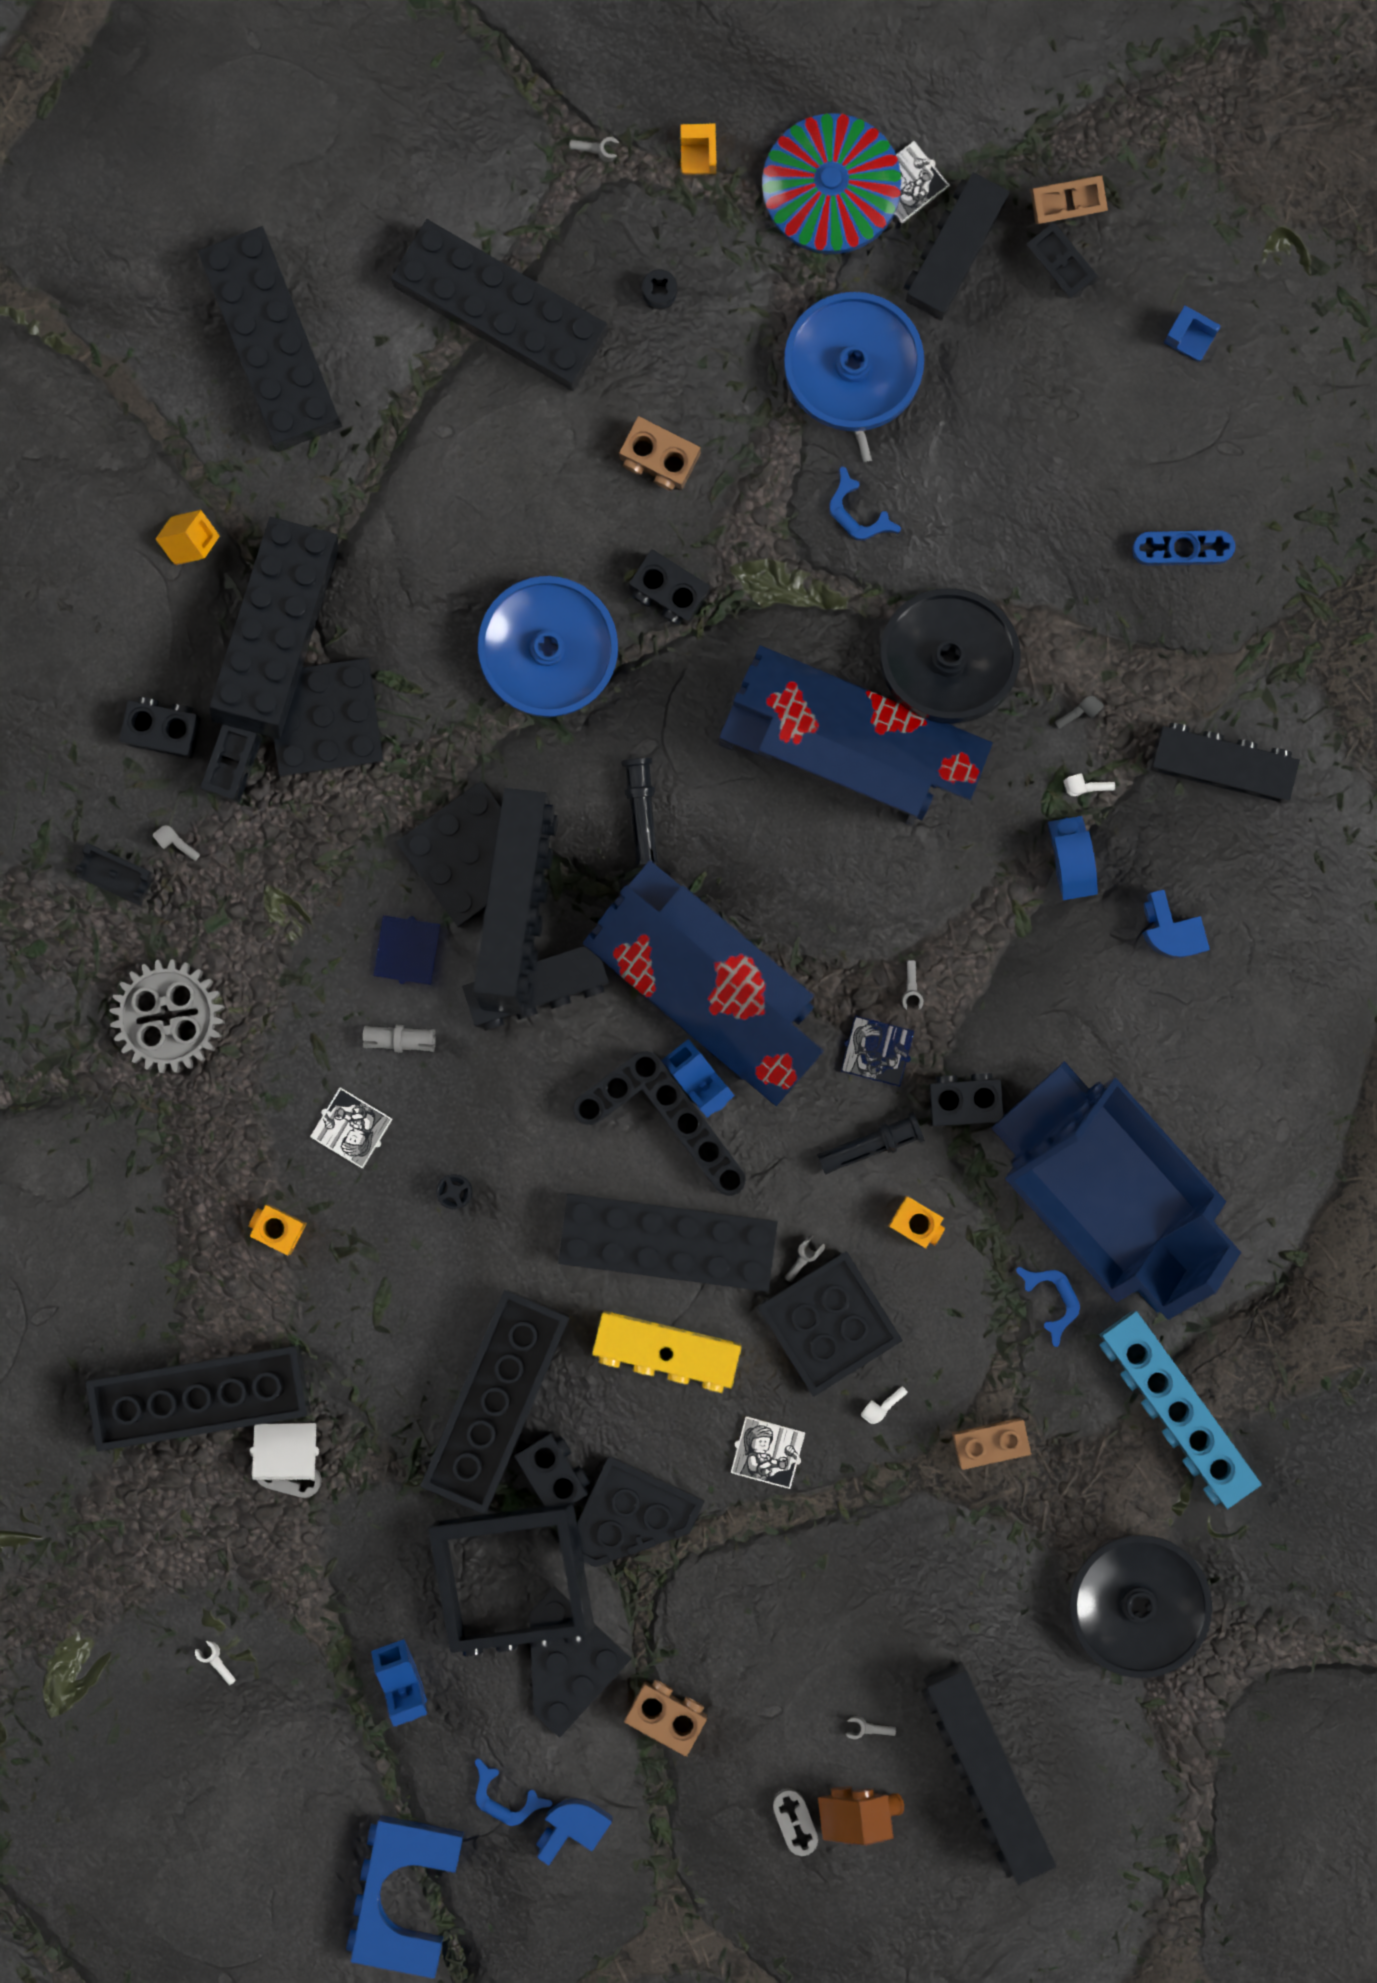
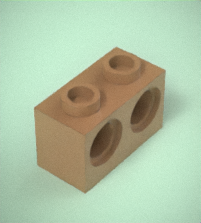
[1030,175,1108,224]
[619,416,701,491]
[952,1417,1031,1470]
[624,1679,707,1757]

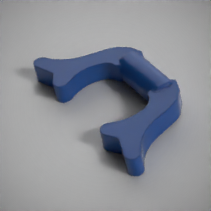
[829,467,901,541]
[1016,1267,1080,1347]
[475,1758,552,1826]

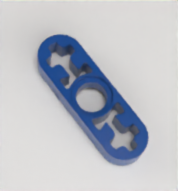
[1132,531,1235,566]

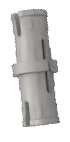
[363,1025,436,1053]

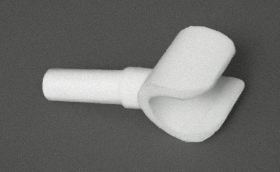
[1064,773,1115,797]
[861,1386,908,1424]
[195,1641,236,1686]

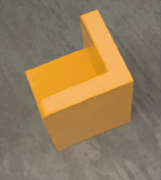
[681,124,716,175]
[156,510,220,565]

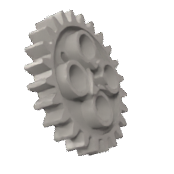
[110,959,225,1073]

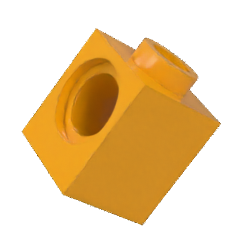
[888,1196,945,1248]
[248,1205,307,1255]

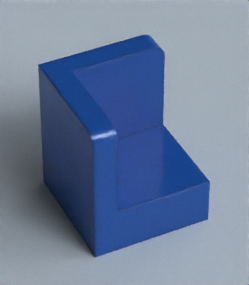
[1164,306,1221,362]

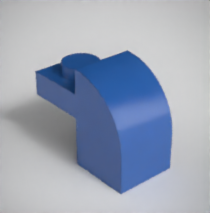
[1048,816,1098,900]
[1143,889,1210,959]
[661,1039,734,1118]
[371,1639,427,1726]
[536,1798,613,1866]

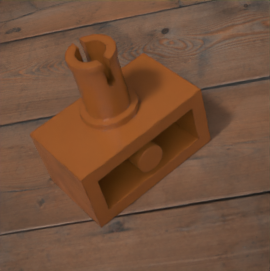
[818,1786,904,1845]

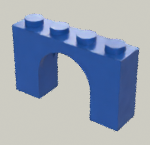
[346,1815,464,1979]

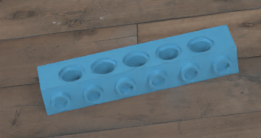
[1099,1310,1262,1509]

